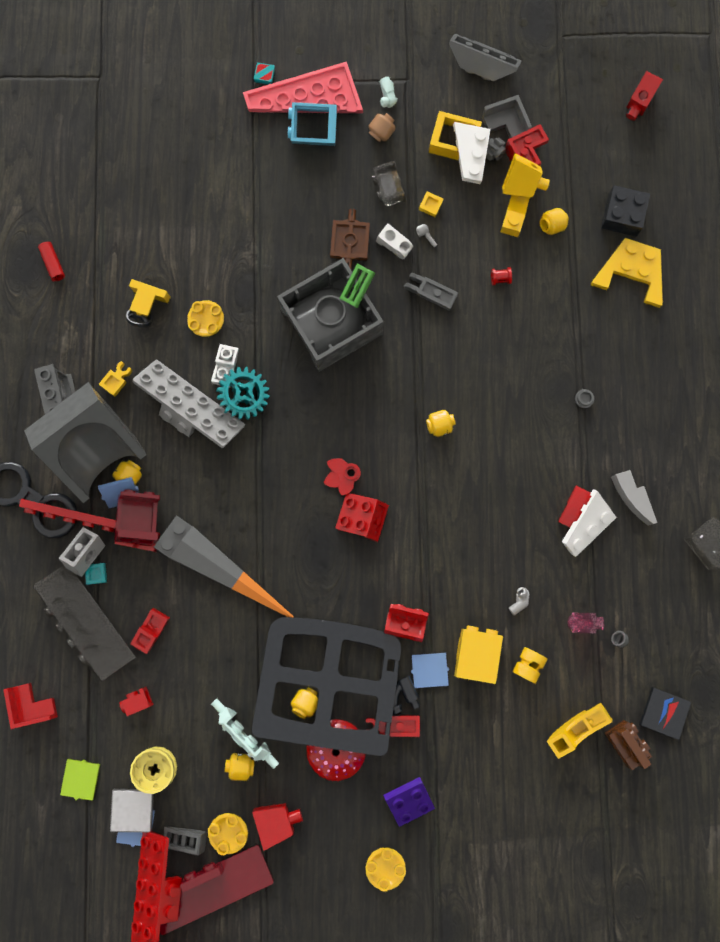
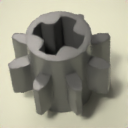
[486,138,506,161]

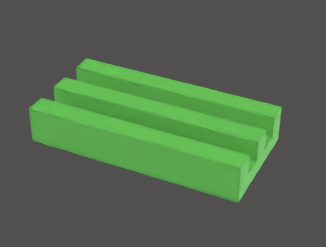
[340,263,375,308]

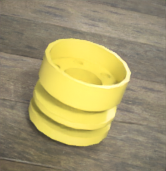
[130,746,177,794]

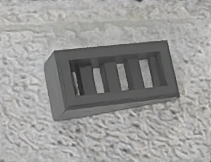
[163,826,207,855]

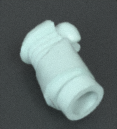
[379,77,398,108]

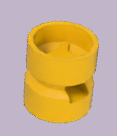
[512,647,548,684]

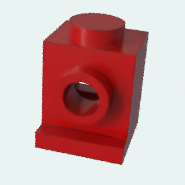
[119,687,153,716]

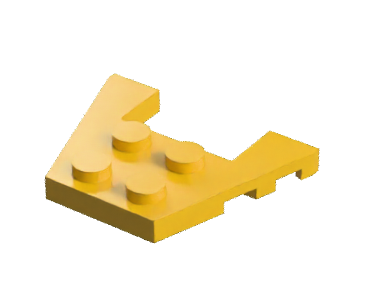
[591,238,663,308]

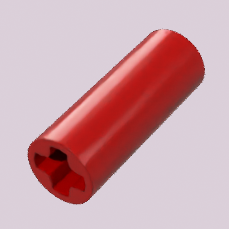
[38,242,65,281]

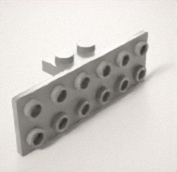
[132,360,245,448]

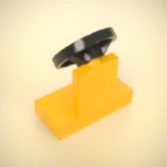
[126,279,170,327]

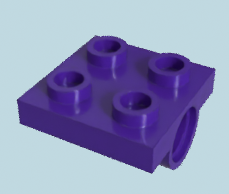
[384,777,435,827]

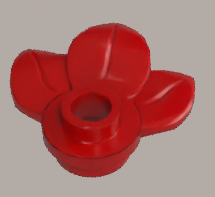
[324,458,361,495]

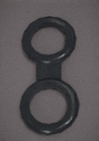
[0,462,78,538]

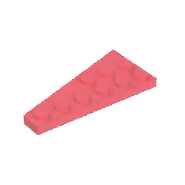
[243,62,363,113]

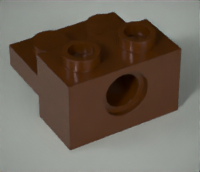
[605,720,652,770]

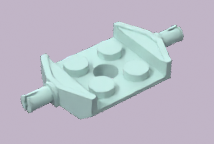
[211,699,279,769]

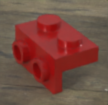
[384,604,429,642]

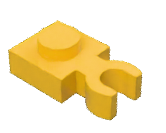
[99,361,132,397]

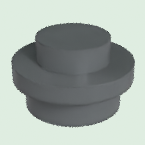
[575,389,594,408]

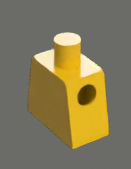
[502,154,550,197]

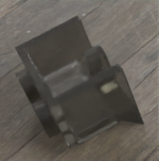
[372,161,406,207]

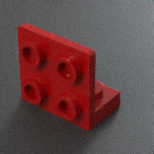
[336,493,389,542]

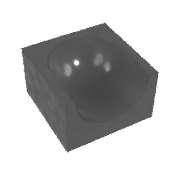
[277,258,384,372]
[24,382,146,503]

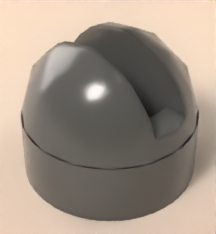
[611,631,629,648]

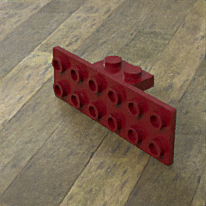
[160,844,274,935]

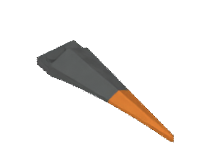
[153,515,294,618]

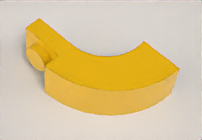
[547,703,612,759]

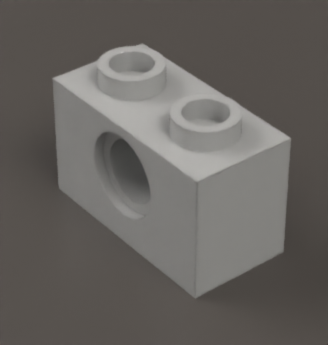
[59,527,105,577]

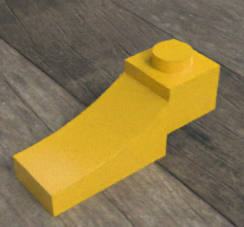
[500,195,530,237]

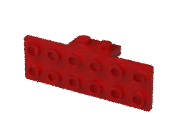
[131,831,182,942]

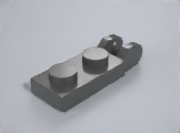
[404,273,458,311]

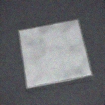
[110,789,154,832]

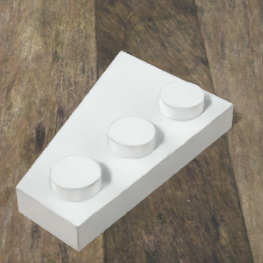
[453,122,490,184]
[562,489,617,557]

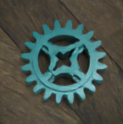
[216,367,270,420]

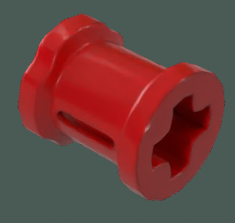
[491,267,512,285]

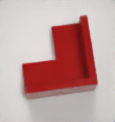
[505,124,549,166]
[4,683,58,729]

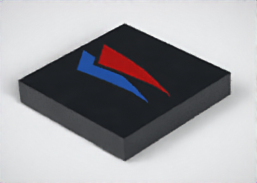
[639,687,691,740]

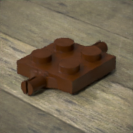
[330,209,370,271]

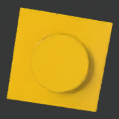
[419,192,444,217]

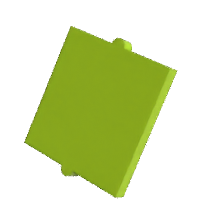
[60,759,100,800]

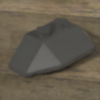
[449,34,522,81]

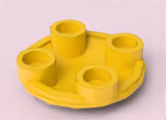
[188,300,224,337]
[208,813,248,855]
[366,848,406,891]

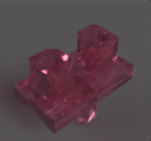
[567,613,604,633]

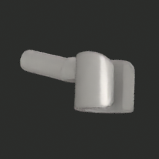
[416,224,437,247]

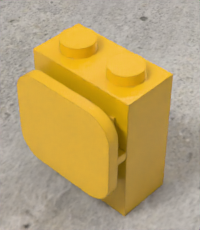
[454,626,503,684]

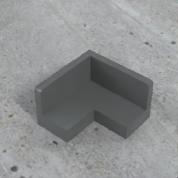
[482,95,532,138]

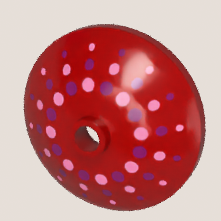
[307,719,366,781]

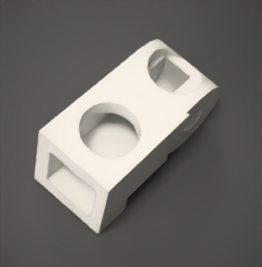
[376,223,413,259]

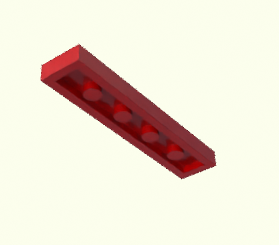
[19,499,116,532]

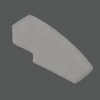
[611,470,657,525]

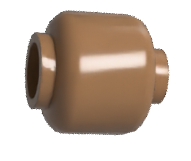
[369,113,395,142]

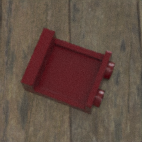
[114,489,160,545]

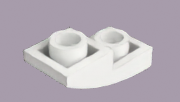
[211,344,239,388]

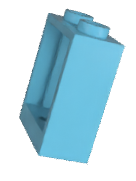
[288,102,337,146]

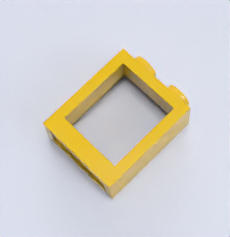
[429,111,482,160]

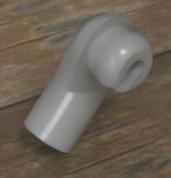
[508,587,529,616]

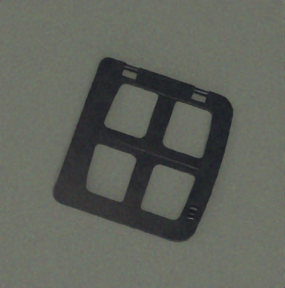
[252,617,401,756]

